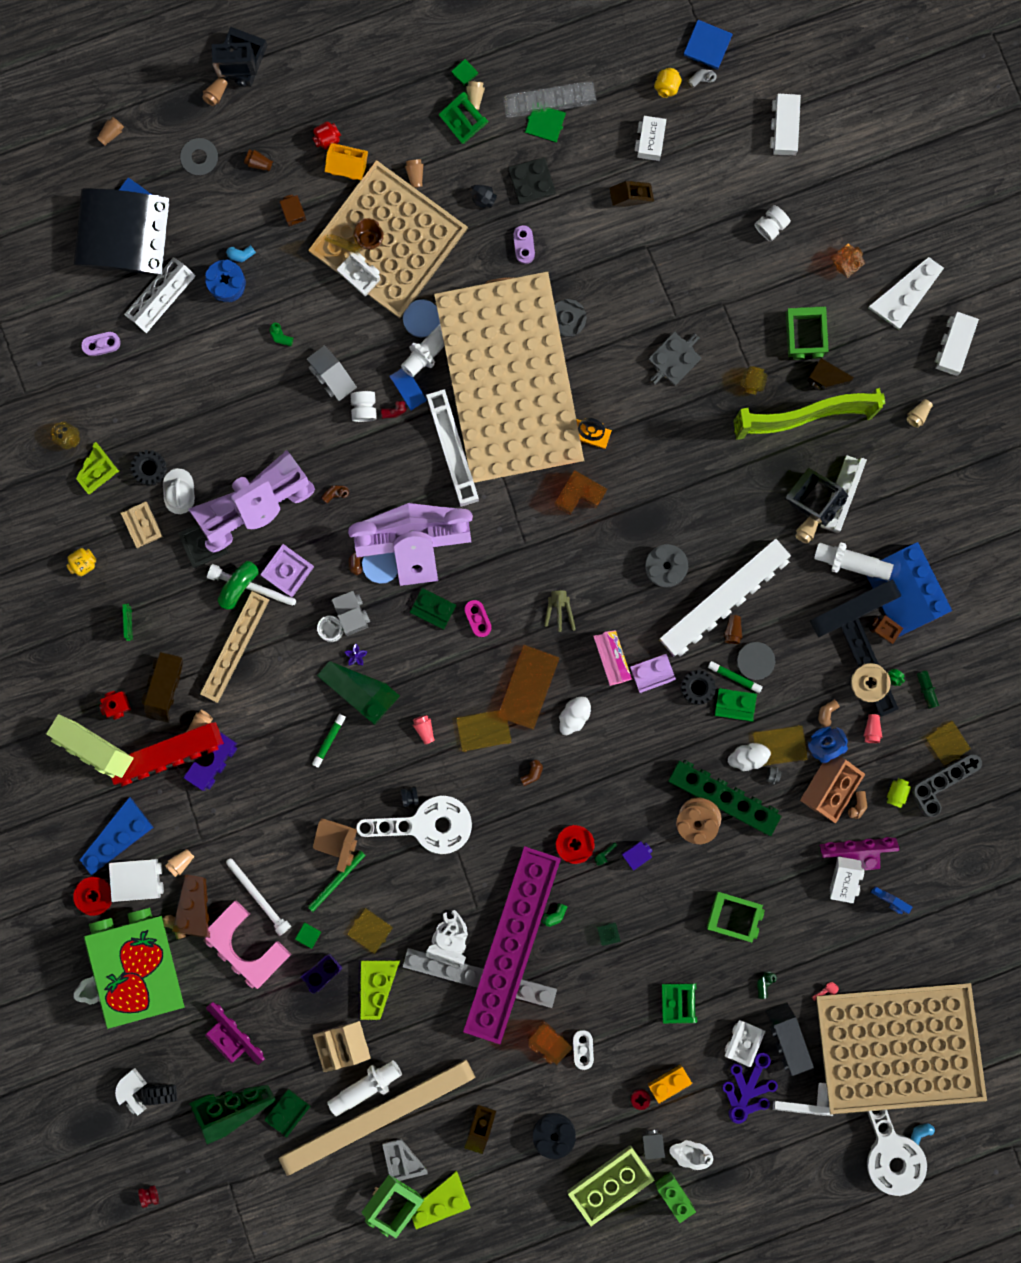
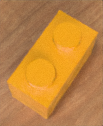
[325,143,368,180]
[648,1064,692,1103]

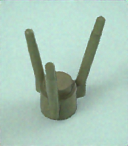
[544,591,576,632]

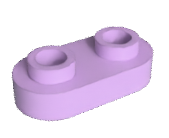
[514,225,535,264]
[82,332,120,356]

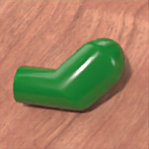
[269,323,294,346]

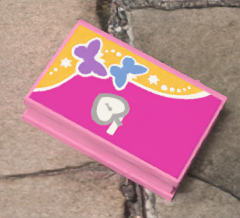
[594,630,632,686]

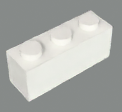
[770,94,801,156]
[935,312,979,376]

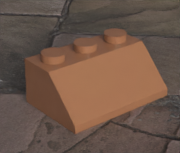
[800,756,865,823]

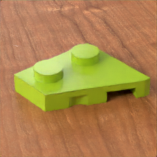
[76,442,119,494]

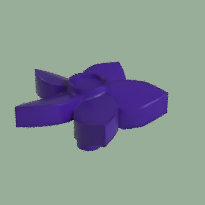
[345,644,367,666]

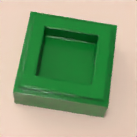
[452,59,478,87]
[295,922,322,949]

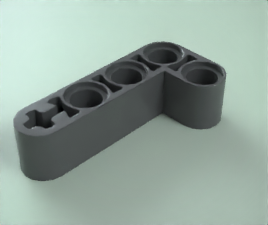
[911,755,982,817]

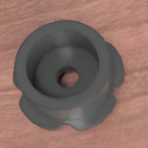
[766,766,781,785]

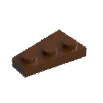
[172,875,210,938]

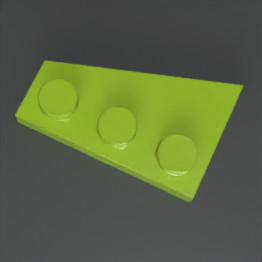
[361,960,400,1020]
[412,1171,471,1229]

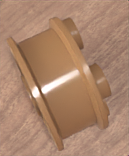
[676,798,721,844]

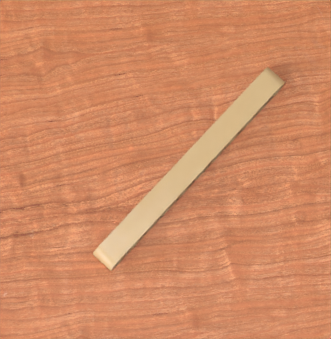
[278,1060,475,1176]

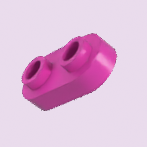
[465,600,491,637]

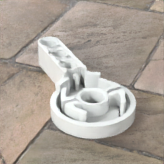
[356,796,472,854]
[867,1110,927,1196]

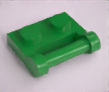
[439,92,489,144]
[662,983,697,1024]

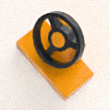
[576,418,612,449]

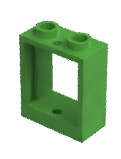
[786,307,829,360]
[706,891,765,942]
[655,1172,696,1223]
[361,1174,424,1238]

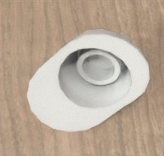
[163,468,195,514]

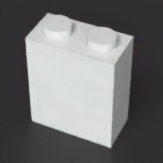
[109,859,164,902]

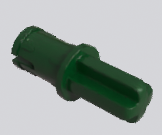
[917,670,940,709]

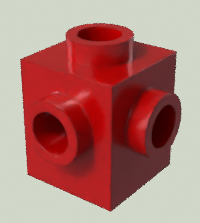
[99,691,132,720]

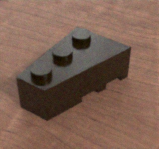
[142,652,183,723]

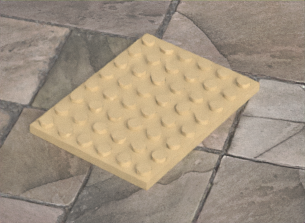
[816,983,987,1115]

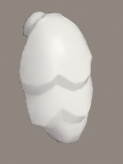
[559,697,591,735]
[728,743,771,771]
[73,976,99,1005]
[670,1140,713,1170]

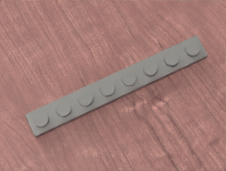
[403,948,557,1008]

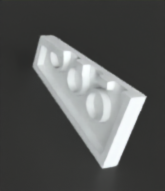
[868,257,944,330]

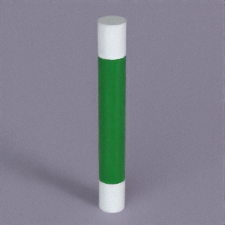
[708,661,763,693]
[312,714,346,768]

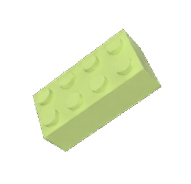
[47,714,133,778]
[567,1145,655,1226]

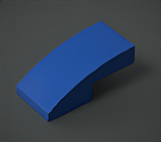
[390,369,427,410]

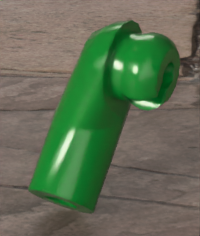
[541,903,567,927]

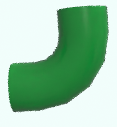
[218,561,258,609]

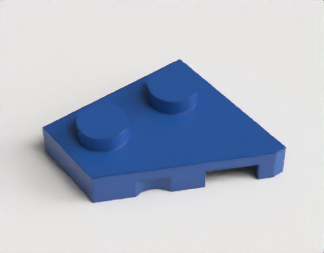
[871,886,913,915]

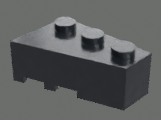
[766,1003,814,1076]

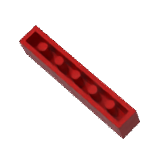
[111,722,224,787]

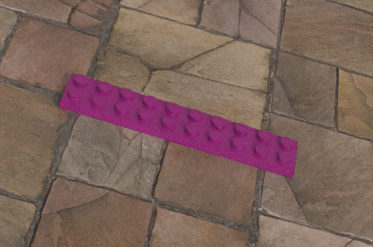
[463,846,561,1044]

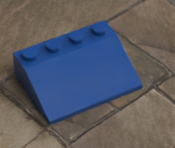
[867,542,952,637]

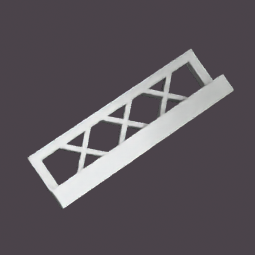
[124,257,196,333]
[820,455,867,533]

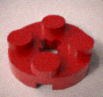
[556,825,595,864]
[73,877,112,916]

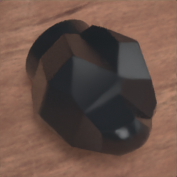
[469,185,497,208]

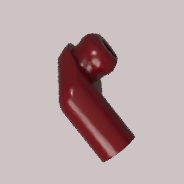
[381,401,407,418]

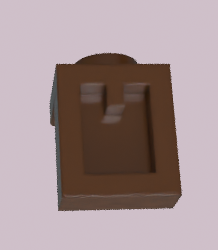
[869,615,903,644]

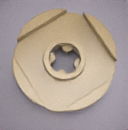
[851,664,891,702]

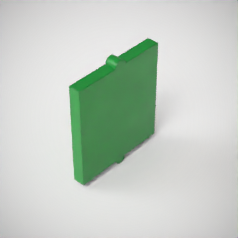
[525,103,566,143]
[122,604,133,641]

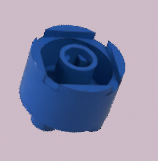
[205,260,246,302]

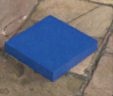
[683,20,733,70]

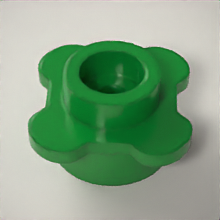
[888,669,905,686]

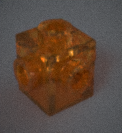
[831,244,865,278]

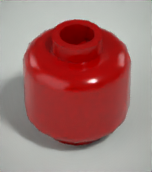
[312,121,341,150]

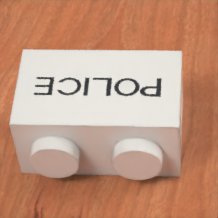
[635,116,666,161]
[830,857,864,903]

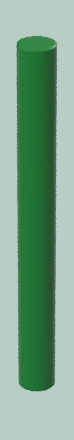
[308,850,366,912]

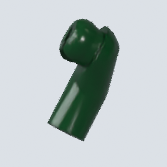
[757,972,777,999]

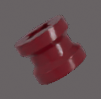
[631,1089,651,1110]
[138,1185,159,1208]

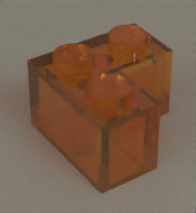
[555,470,607,515]
[528,1020,572,1065]

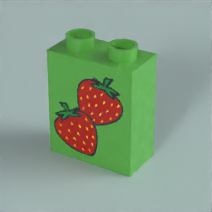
[83,908,185,1029]

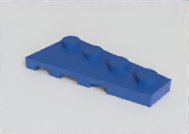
[80,797,154,875]

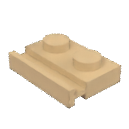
[121,502,163,548]

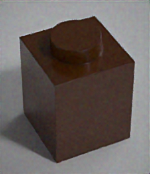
[280,194,307,227]

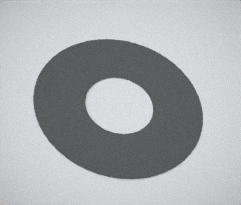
[180,138,218,175]

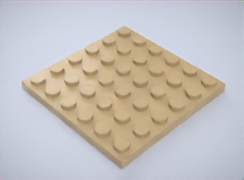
[308,160,468,318]

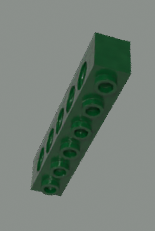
[667,760,782,836]

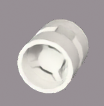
[754,205,790,241]
[350,391,377,422]
[317,616,344,642]

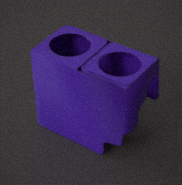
[300,954,343,993]

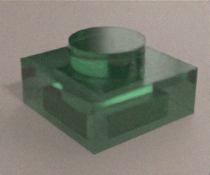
[597,922,621,946]

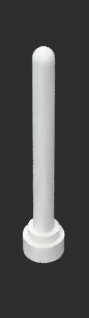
[207,564,296,606]
[226,859,292,936]

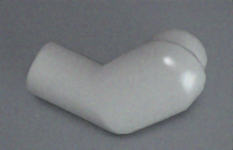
[688,69,716,88]

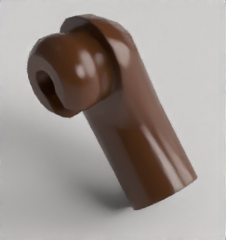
[321,485,349,504]
[349,551,363,575]
[520,760,543,786]

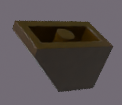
[609,181,654,207]
[807,358,854,390]
[464,1105,496,1154]

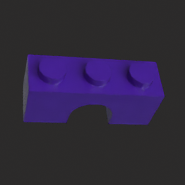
[184,731,238,791]

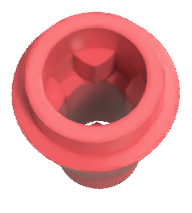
[863,714,882,743]
[413,715,435,745]

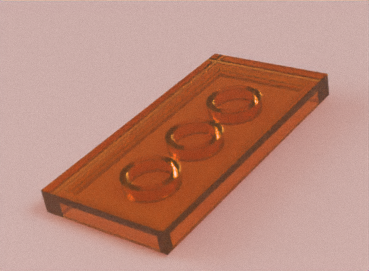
[497,645,559,730]

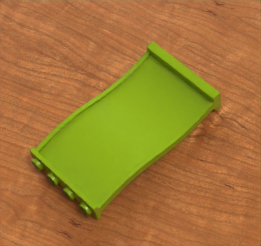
[733,388,885,440]

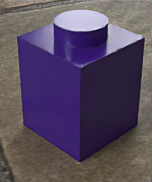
[621,841,653,871]

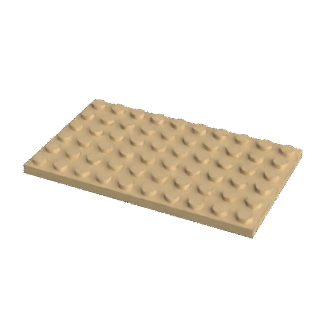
[434,272,584,483]

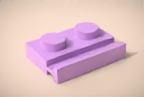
[630,654,676,693]

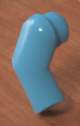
[226,245,256,262]
[911,1123,935,1145]

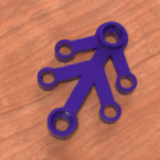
[722,1052,778,1124]

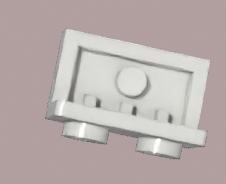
[337,251,380,296]
[725,1020,765,1067]

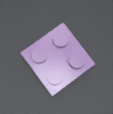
[261,544,314,597]

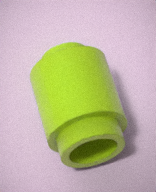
[887,778,911,808]

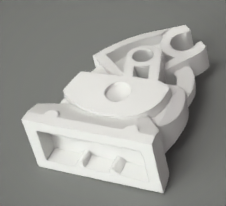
[426,910,468,970]

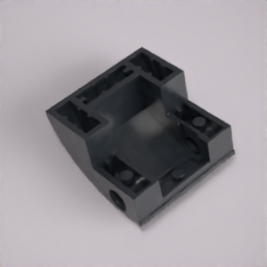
[74,188,169,275]

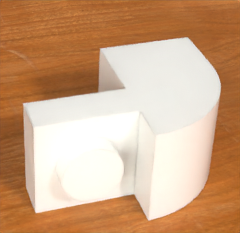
[115,1068,147,1116]

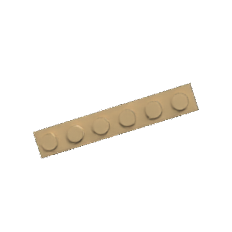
[200,591,270,703]

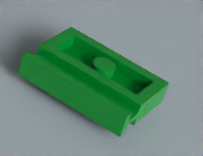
[714,688,757,722]

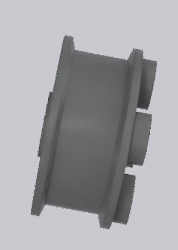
[645,544,688,587]

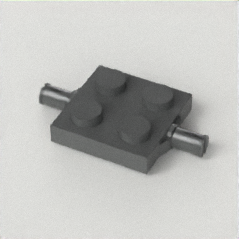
[648,332,702,386]

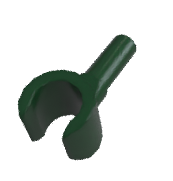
[594,843,617,866]

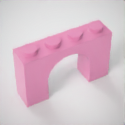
[203,900,292,989]

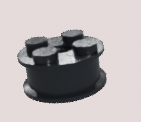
[533,1113,576,1159]

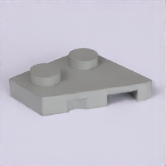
[382,1139,428,1181]

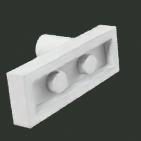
[772,1083,833,1116]

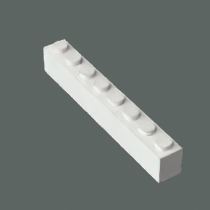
[659,539,791,657]

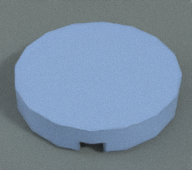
[403,299,440,338]
[362,552,398,584]

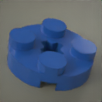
[808,727,848,763]

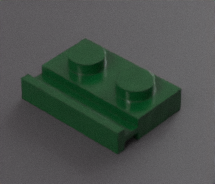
[410,588,457,630]
[264,1089,311,1138]

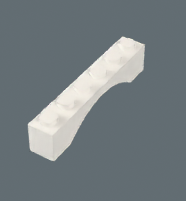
[426,389,479,507]

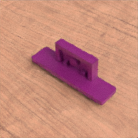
[820,837,899,870]
[205,1002,265,1065]

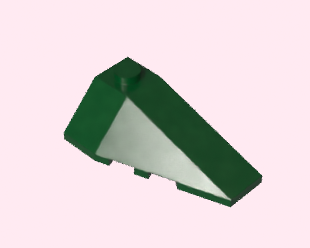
[317,661,400,725]
[190,1085,276,1145]

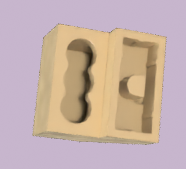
[313,1021,371,1072]

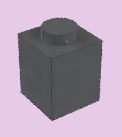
[642,1129,665,1160]

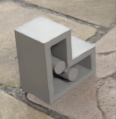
[307,345,357,401]
[332,591,370,636]

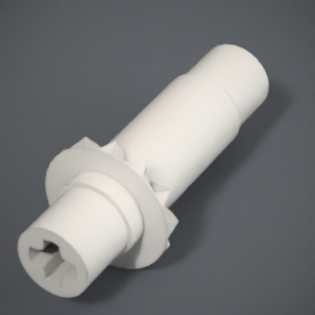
[401,324,445,377]
[814,542,894,581]
[327,1060,402,1116]

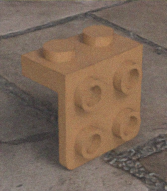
[313,819,357,872]

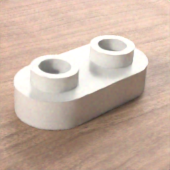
[573,1030,594,1070]

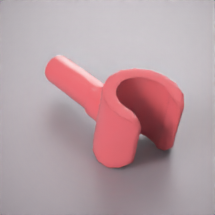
[812,982,839,1001]

